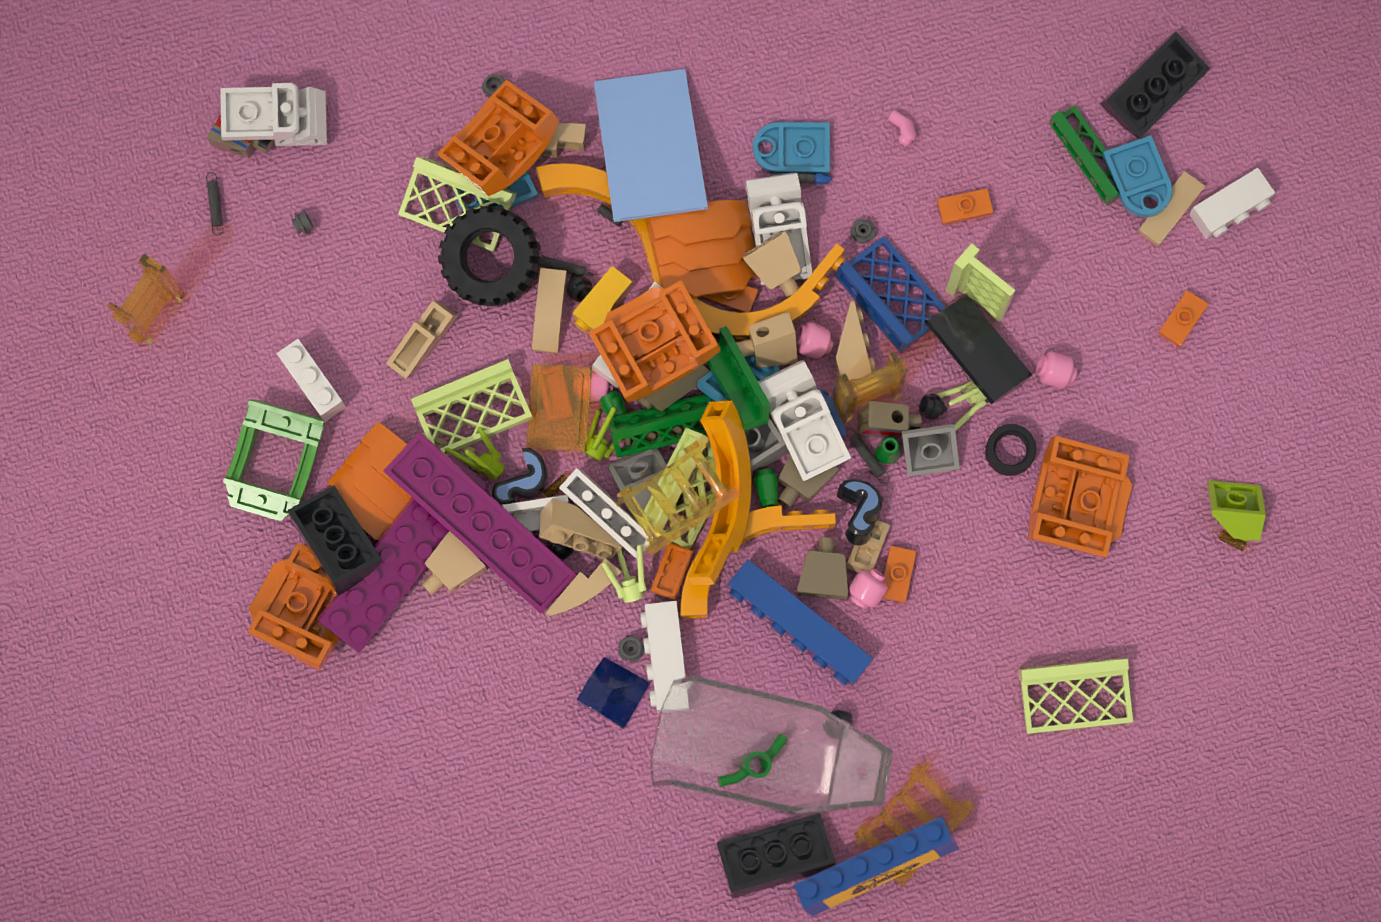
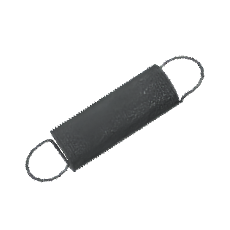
[592,201,629,229]

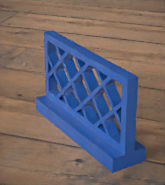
[835,236,946,354]

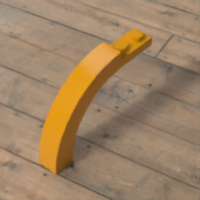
[536,163,661,286]
[691,243,846,339]
[687,400,751,585]
[681,505,836,619]

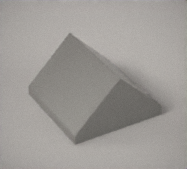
[902,424,960,477]

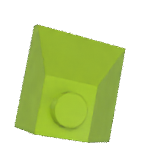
[1207,480,1266,541]

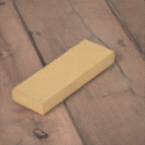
[1137,171,1205,247]

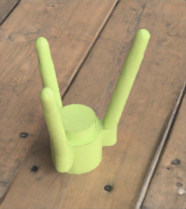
[937,381,987,431]
[602,545,647,603]

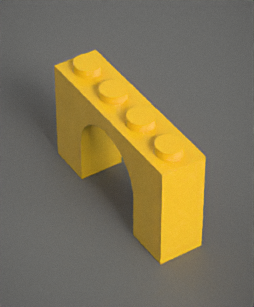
[573,266,633,333]

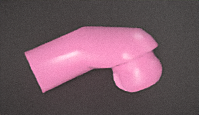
[888,110,916,146]

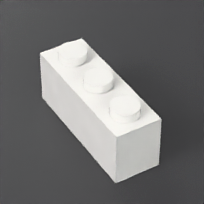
[1189,168,1275,240]
[277,339,346,422]

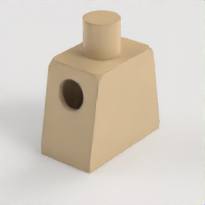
[742,231,801,297]
[736,312,798,368]
[421,531,487,595]

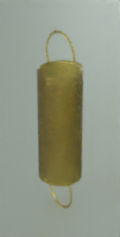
[538,471,573,499]
[1212,528,1253,554]

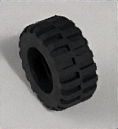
[438,206,542,307]

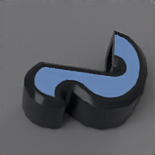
[492,448,548,505]
[837,479,883,545]

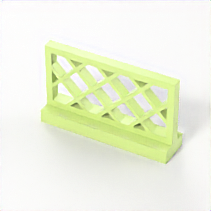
[398,156,517,252]
[945,243,1015,323]
[411,359,533,454]
[638,428,716,549]
[1018,658,1133,734]

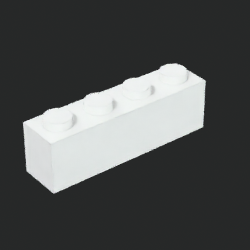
[559,468,658,559]
[640,601,689,713]

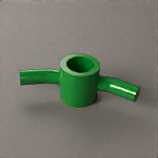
[717,734,788,787]

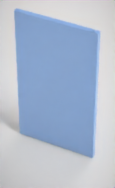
[594,69,708,222]

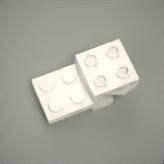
[220,83,327,146]
[745,172,812,285]
[758,360,851,481]

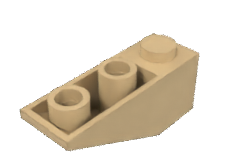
[835,301,876,388]
[539,498,622,561]

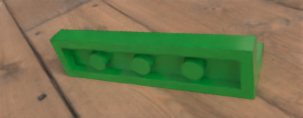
[1049,106,1119,206]
[707,326,770,431]
[608,394,712,458]

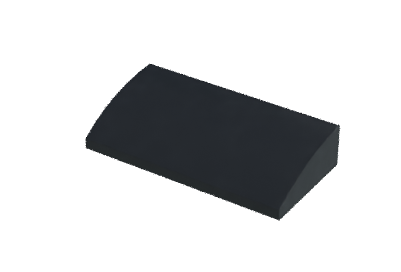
[1100,32,1210,139]
[926,295,1032,404]
[287,486,382,596]
[716,813,836,899]

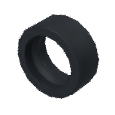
[985,424,1036,476]

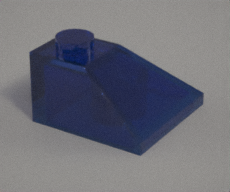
[577,657,650,729]

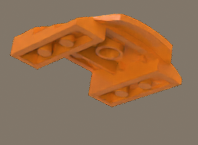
[437,80,559,196]
[645,200,760,298]
[588,280,721,402]
[327,422,412,541]
[1028,436,1133,558]
[247,542,340,671]

